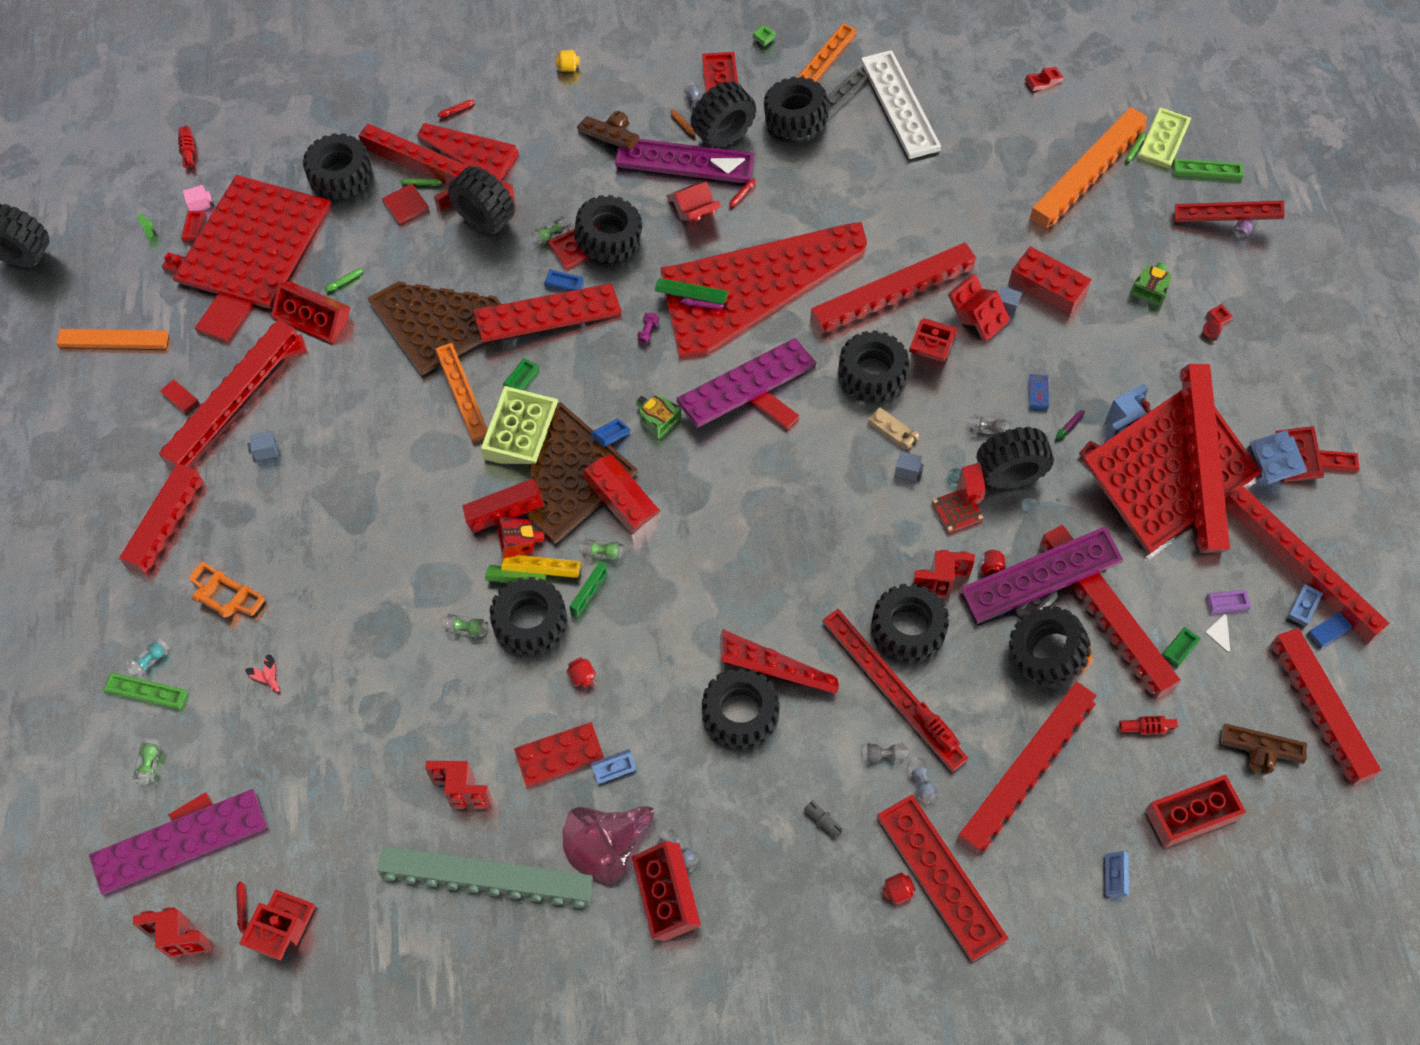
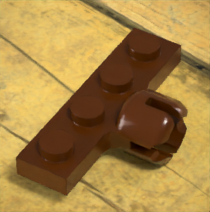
[577,111,640,150]
[1221,723,1307,775]

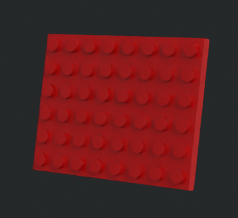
[172,175,331,309]
[1081,390,1262,554]

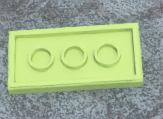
[1137,107,1191,169]

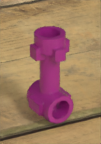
[637,312,660,344]

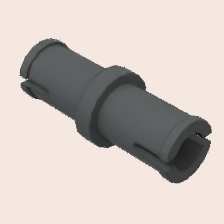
[804,800,843,839]

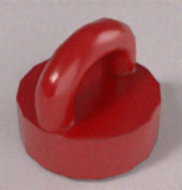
[1203,320,1222,338]

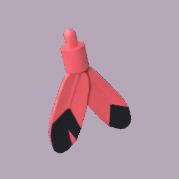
[245,654,279,692]

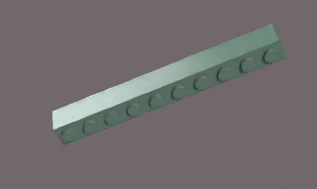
[377,846,594,908]

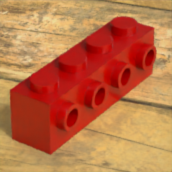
[462,478,544,533]

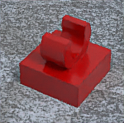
[162,252,185,273]

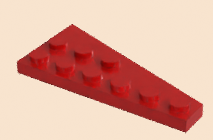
[417,123,517,180]
[720,629,839,694]

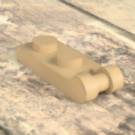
[868,407,920,451]

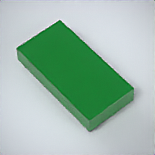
[503,358,539,390]
[1162,627,1201,668]

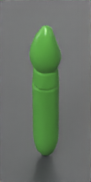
[1126,133,1146,162]
[400,178,442,187]
[325,268,363,292]

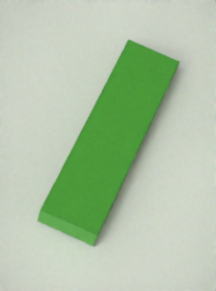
[1173,158,1243,180]
[103,672,188,711]

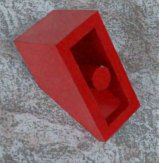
[957,462,986,505]

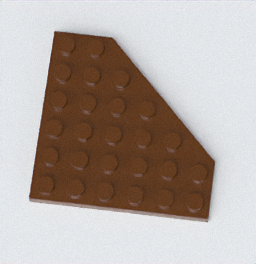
[368,281,501,376]
[528,402,638,544]

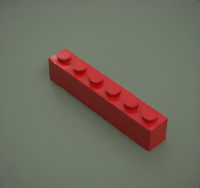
[119,463,202,574]

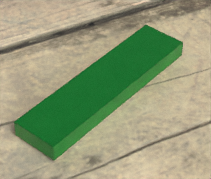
[655,278,728,304]

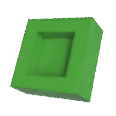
[753,25,776,46]
[137,213,154,238]

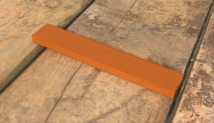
[796,23,857,82]
[56,329,169,349]
[435,343,488,443]

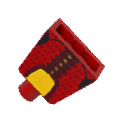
[497,517,544,558]

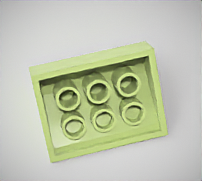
[481,386,558,464]

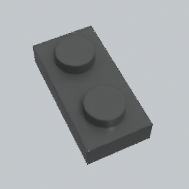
[1016,591,1058,617]

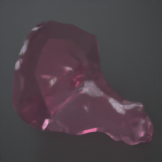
[563,806,655,885]

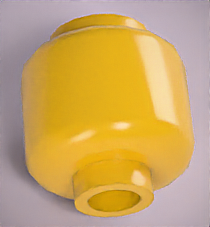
[556,50,580,72]

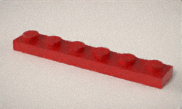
[1175,200,1285,222]

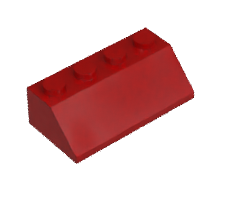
[271,281,351,343]
[583,454,660,534]

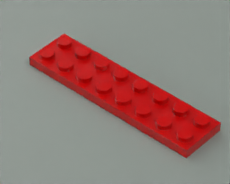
[473,283,622,342]
[877,794,1009,962]

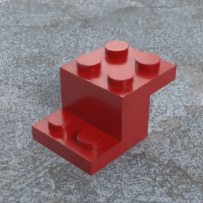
[666,181,721,223]
[947,274,1010,341]
[909,318,958,363]
[912,550,975,597]
[425,761,492,809]
[239,889,316,961]
[133,907,212,958]

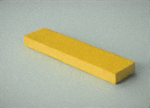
[501,555,582,578]

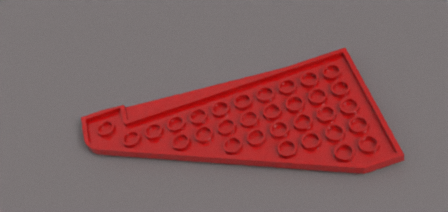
[660,222,867,358]

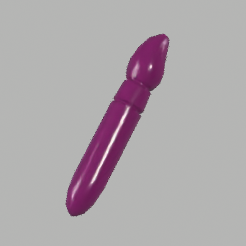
[680,298,724,309]

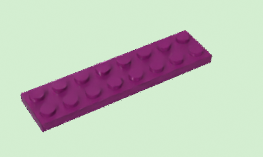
[615,139,755,183]
[676,338,817,428]
[961,526,1123,624]
[89,789,268,895]

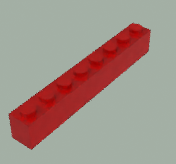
[1272,627,1382,785]

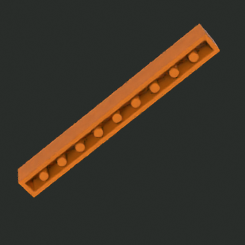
[1030,107,1147,229]

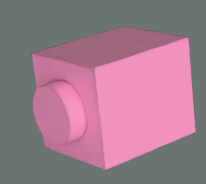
[183,185,212,211]

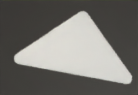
[710,158,745,173]
[1206,615,1230,652]

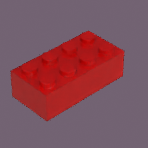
[1009,246,1092,315]
[1145,774,1246,848]
[632,841,701,941]

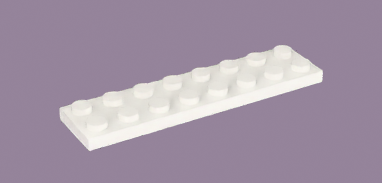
[861,50,941,159]

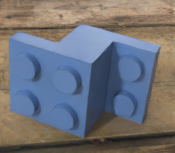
[1104,384,1148,443]
[1250,430,1306,484]

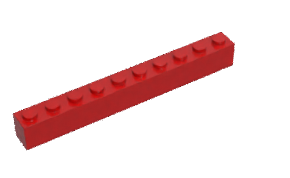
[359,123,515,200]
[810,242,976,334]
[158,319,299,468]
[1179,364,1230,553]
[1225,486,1390,644]
[1040,524,1181,699]
[957,681,1097,855]

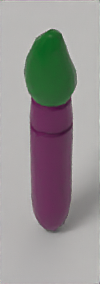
[1056,410,1085,439]

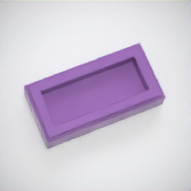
[1206,590,1251,614]

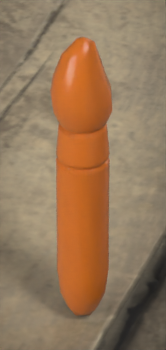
[670,109,696,136]

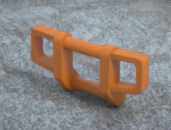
[189,562,265,618]

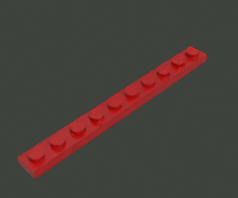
[822,609,969,772]

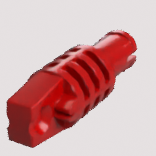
[178,125,195,168]
[914,702,960,753]
[1119,716,1178,735]

